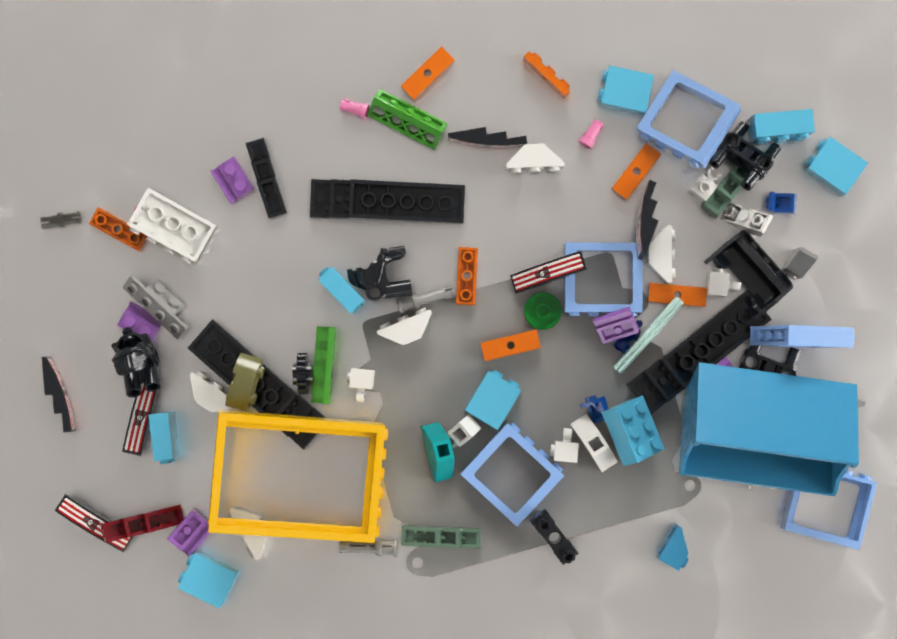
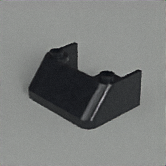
[704,230,793,321]

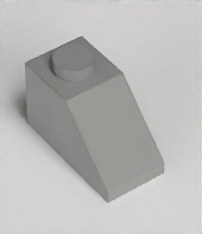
[782,247,819,280]

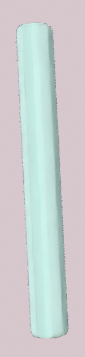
[614,297,684,373]

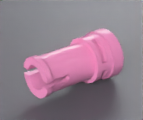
[340,98,369,119]
[578,119,604,149]

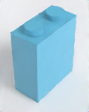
[597,65,654,116]
[804,137,868,196]
[318,267,366,315]
[465,369,522,430]
[148,411,180,464]
[178,551,239,609]

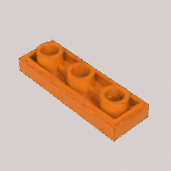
[401,46,455,100]
[523,51,570,99]
[612,143,661,200]
[89,207,147,252]
[456,247,478,306]
[647,283,707,307]
[480,329,541,361]

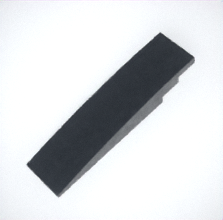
[310,179,465,224]
[626,290,772,414]
[188,319,326,450]

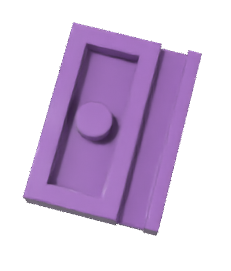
[210,156,255,204]
[117,301,161,342]
[593,306,639,344]
[167,509,209,557]

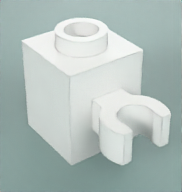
[688,167,722,203]
[706,268,741,297]
[346,368,375,402]
[447,414,481,448]
[550,428,579,463]

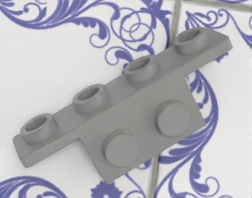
[123,275,188,339]

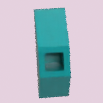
[420,422,455,483]

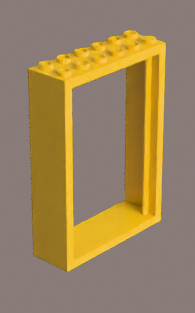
[208,410,388,543]

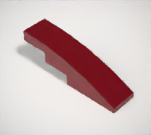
[100,505,184,543]

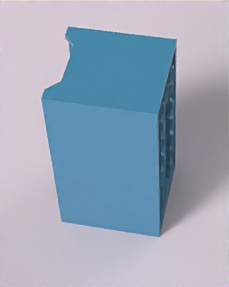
[679,362,859,496]

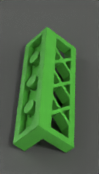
[367,89,448,150]
[311,326,336,404]

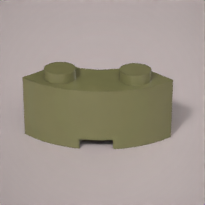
[225,353,265,412]

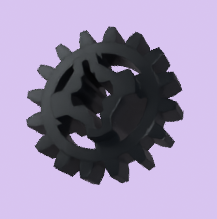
[292,353,314,395]

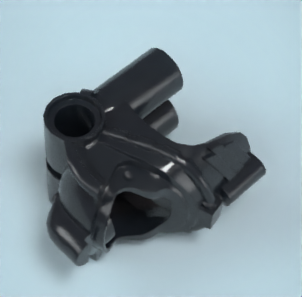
[347,246,412,302]
[111,327,160,398]

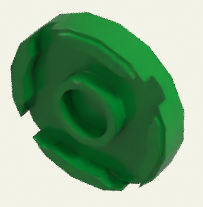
[524,292,562,330]

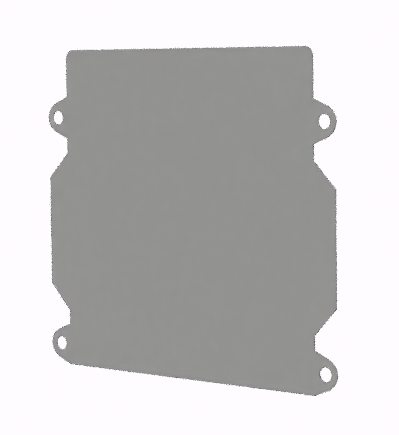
[359,252,701,577]

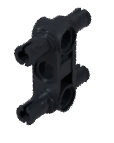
[709,121,781,191]
[738,346,801,376]
[529,509,579,565]

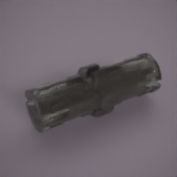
[40,211,82,229]

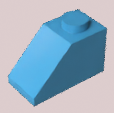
[656,524,689,571]

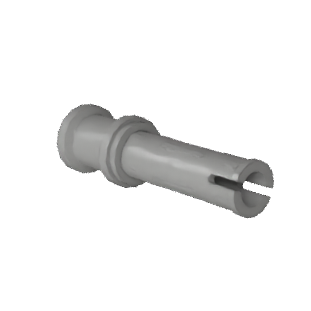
[396,285,455,315]
[339,539,398,557]

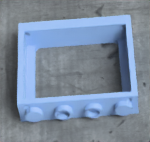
[636,70,741,169]
[564,243,643,317]
[750,325,855,348]
[460,423,564,527]
[780,470,877,550]

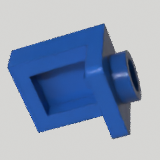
[766,192,797,214]
[579,395,609,423]

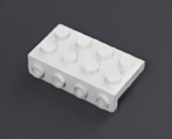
[127,188,216,263]

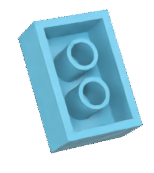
[747,109,815,145]
[601,395,665,466]

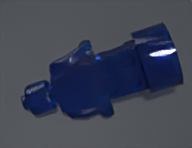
[613,320,643,354]

